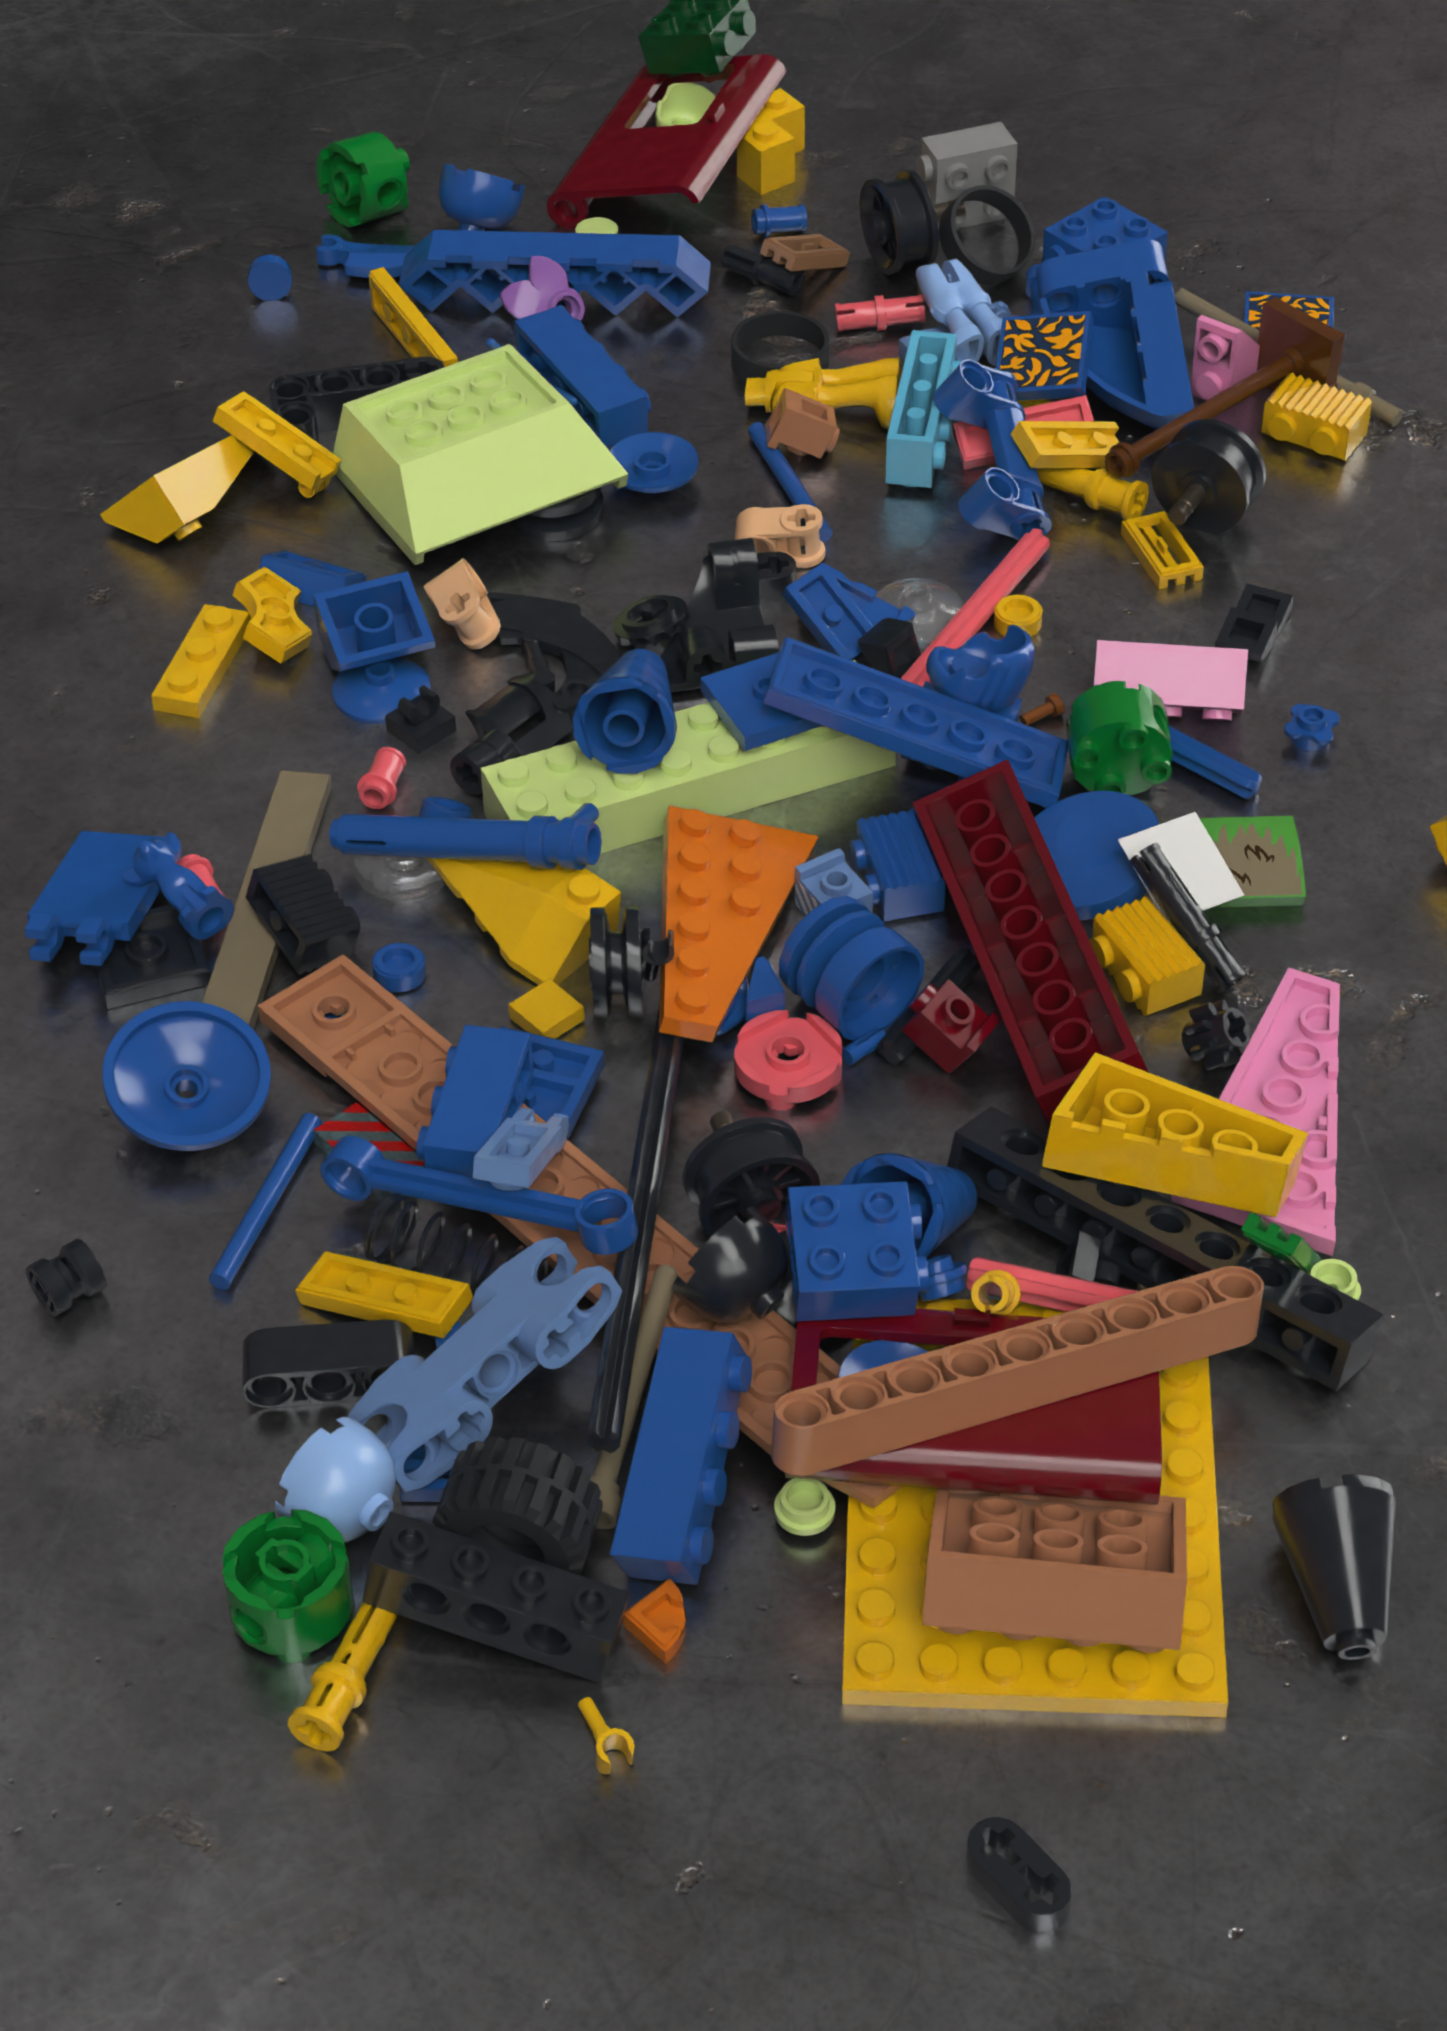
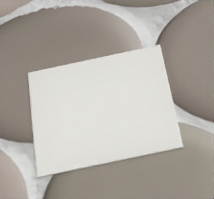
[1118,812,1244,923]

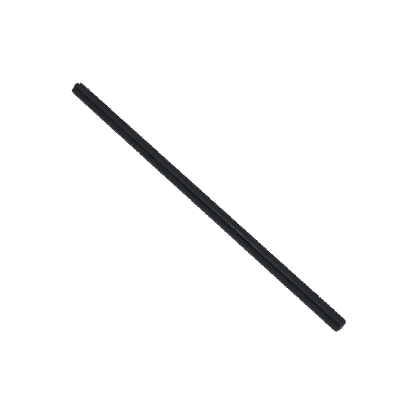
[587,1008,685,1453]

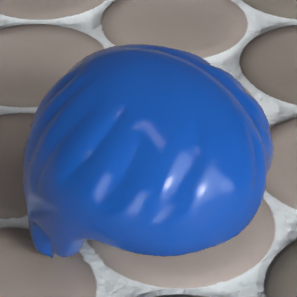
[926,625,1035,713]

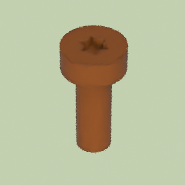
[1020,693,1065,726]

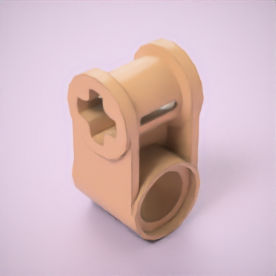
[735,504,826,568]
[424,558,501,650]

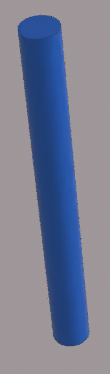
[748,422,833,543]
[208,1113,322,1290]

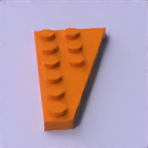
[659,806,819,1042]

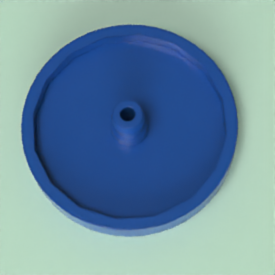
[1035,791,1159,920]

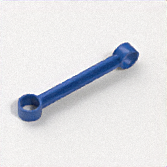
[320,1136,638,1255]

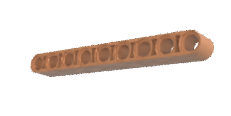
[772,1266,1264,1476]

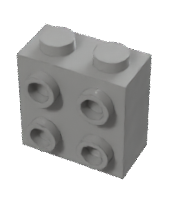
[916,122,1018,229]

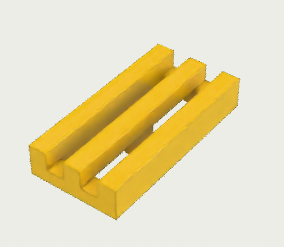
[1121,511,1204,590]

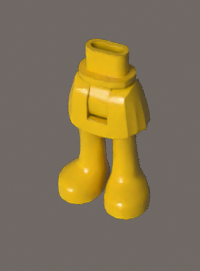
[745,358,902,430]

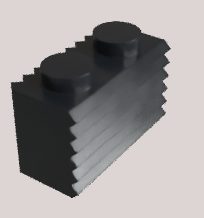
[245,854,360,975]

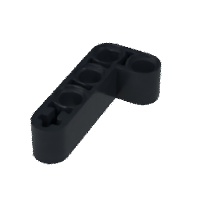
[269,357,445,443]

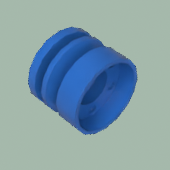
[779,896,924,1041]

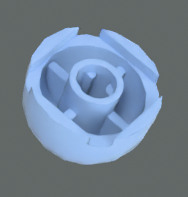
[275,1417,396,1543]

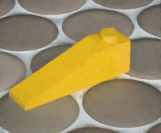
[100,435,254,544]

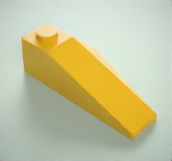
[427,858,621,985]

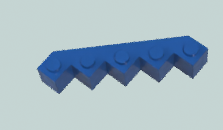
[399,230,711,318]

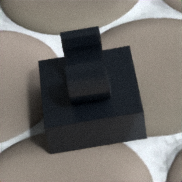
[385,685,456,754]
[1055,1231,1121,1287]

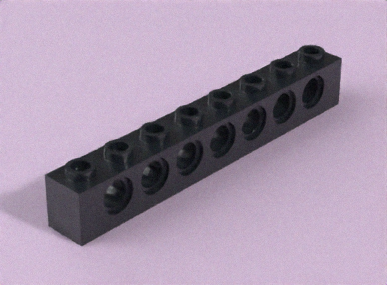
[947,1106,1384,1391]

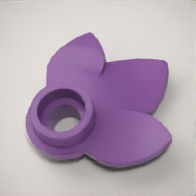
[500,256,585,321]

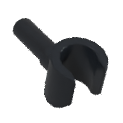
[642,928,674,981]

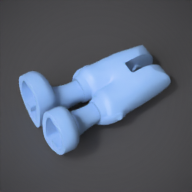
[916,259,1002,366]

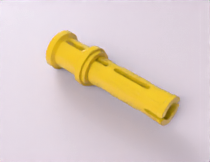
[1036,468,1149,520]
[287,1602,398,1752]

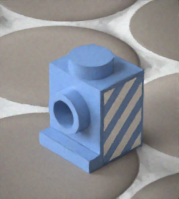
[795,848,873,916]

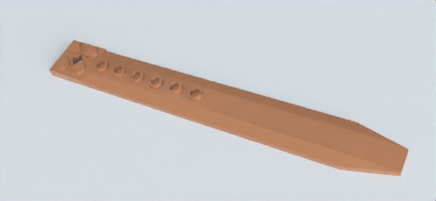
[257,954,903,1508]

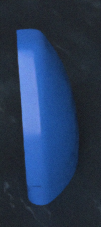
[1036,239,1194,430]

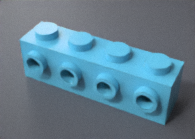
[885,330,962,488]

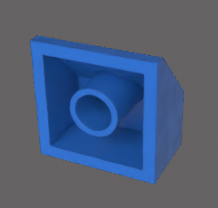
[313,571,436,671]

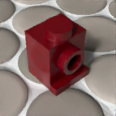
[901,979,1002,1074]

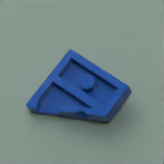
[782,563,917,661]

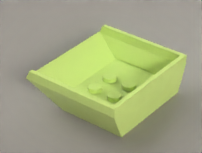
[333,344,628,565]

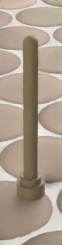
[590,1265,678,1529]

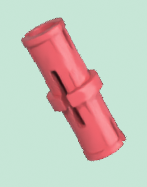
[835,294,926,332]

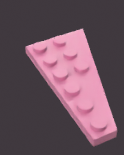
[1171,967,1340,1257]

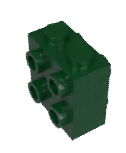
[638,0,757,77]

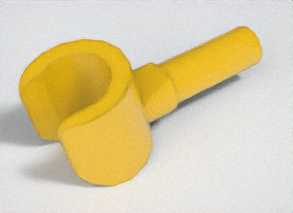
[578,1697,635,1775]

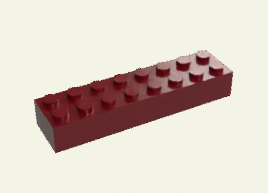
[913,759,1149,1126]

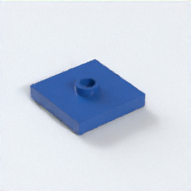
[700,652,823,751]

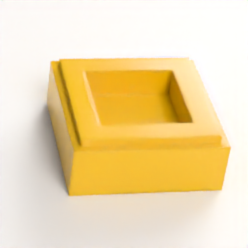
[508,978,585,1039]

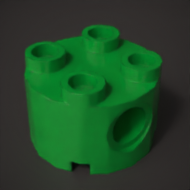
[316,131,410,228]
[1066,681,1173,795]
[222,1509,355,1663]

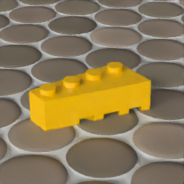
[1042,1053,1308,1217]

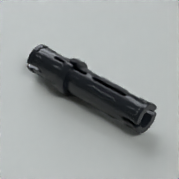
[1129,843,1247,994]

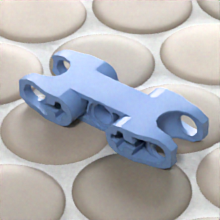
[347,1237,622,1492]

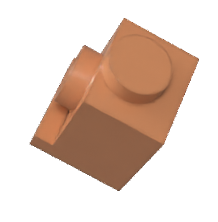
[765,388,840,459]

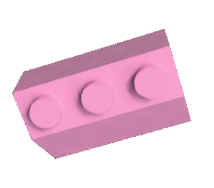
[1093,640,1248,721]

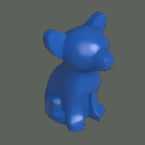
[122,832,235,940]

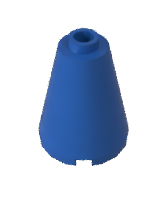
[572,649,677,774]
[841,1153,977,1257]

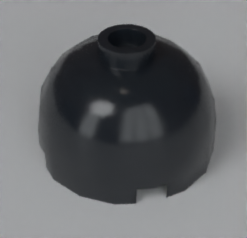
[671,1206,789,1324]

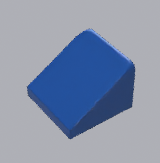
[746,956,785,1023]

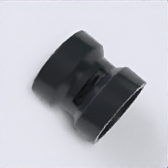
[26,1238,107,1317]

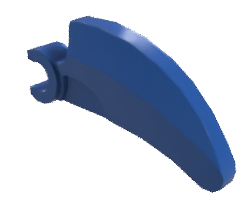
[316,234,416,278]

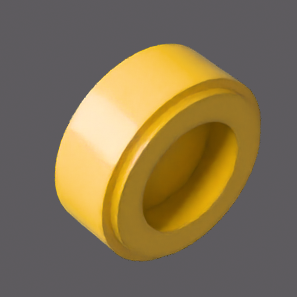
[994,594,1043,637]

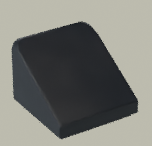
[857,618,921,679]

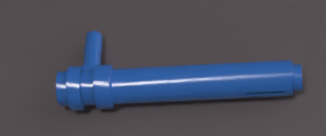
[329,803,602,870]

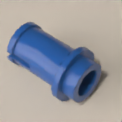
[751,204,807,239]

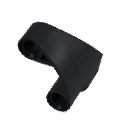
[660,538,779,692]

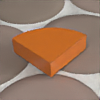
[623,1578,686,1665]

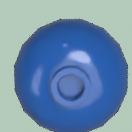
[438,164,526,231]

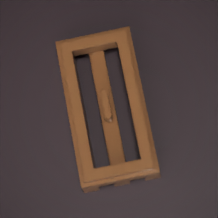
[760,234,850,271]

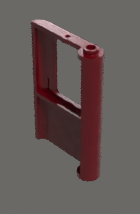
[546,54,786,229]
[773,1308,1162,1505]

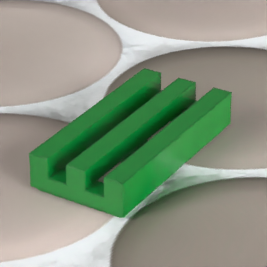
[1241,1212,1323,1274]

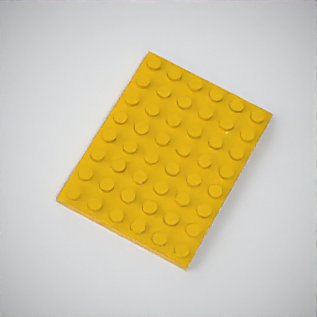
[842,1298,1228,1718]

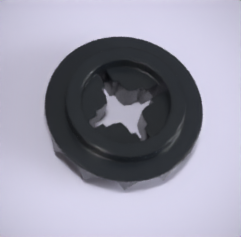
[613,595,690,649]

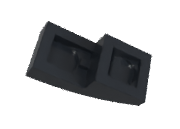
[1215,583,1293,662]

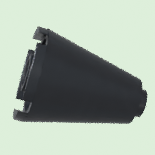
[1272,1474,1397,1660]

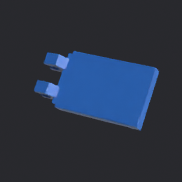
[24,831,182,966]

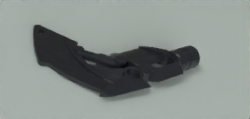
[450,592,622,795]

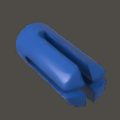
[842,1027,886,1065]

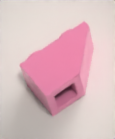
[1190,315,1260,401]

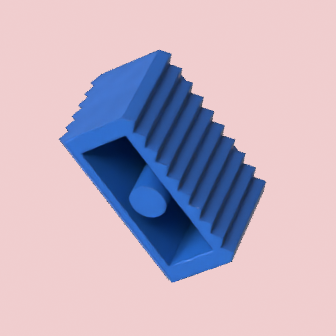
[849,809,946,922]

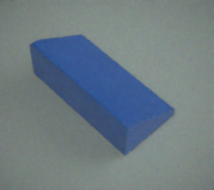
[259,550,367,607]

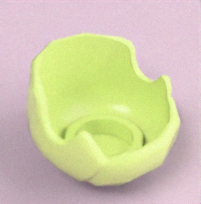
[654,82,716,127]

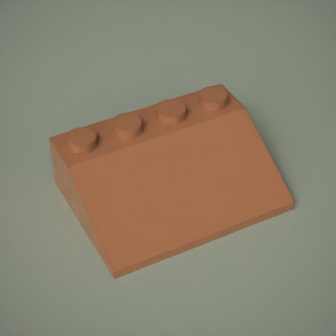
[923,1489,1187,1653]

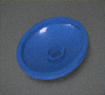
[102,1001,271,1151]

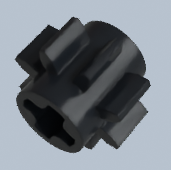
[1182,999,1251,1071]

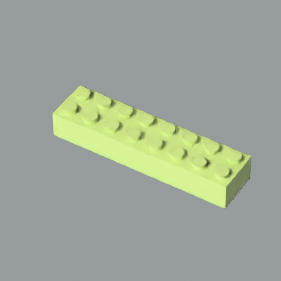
[481,660,896,854]

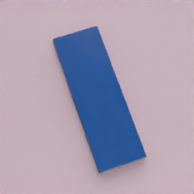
[763,637,1068,808]

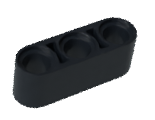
[242,1319,415,1408]

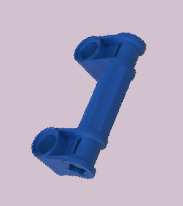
[933,359,1052,541]

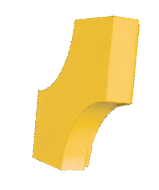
[232,567,313,664]

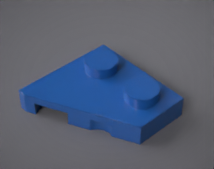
[500,1026,605,1140]

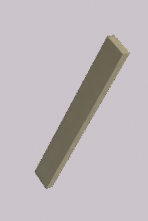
[202,770,332,1030]

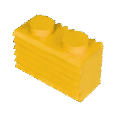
[1261,372,1372,462]
[1090,896,1205,1016]

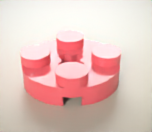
[734,1010,842,1111]

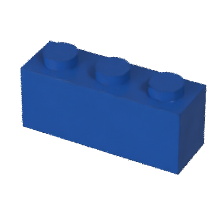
[416,1024,534,1177]

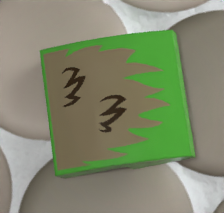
[1200,816,1306,908]

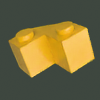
[737,88,805,195]

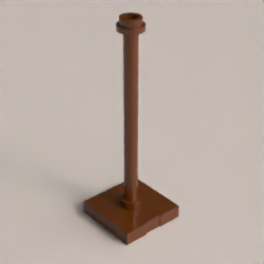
[1105,297,1345,478]

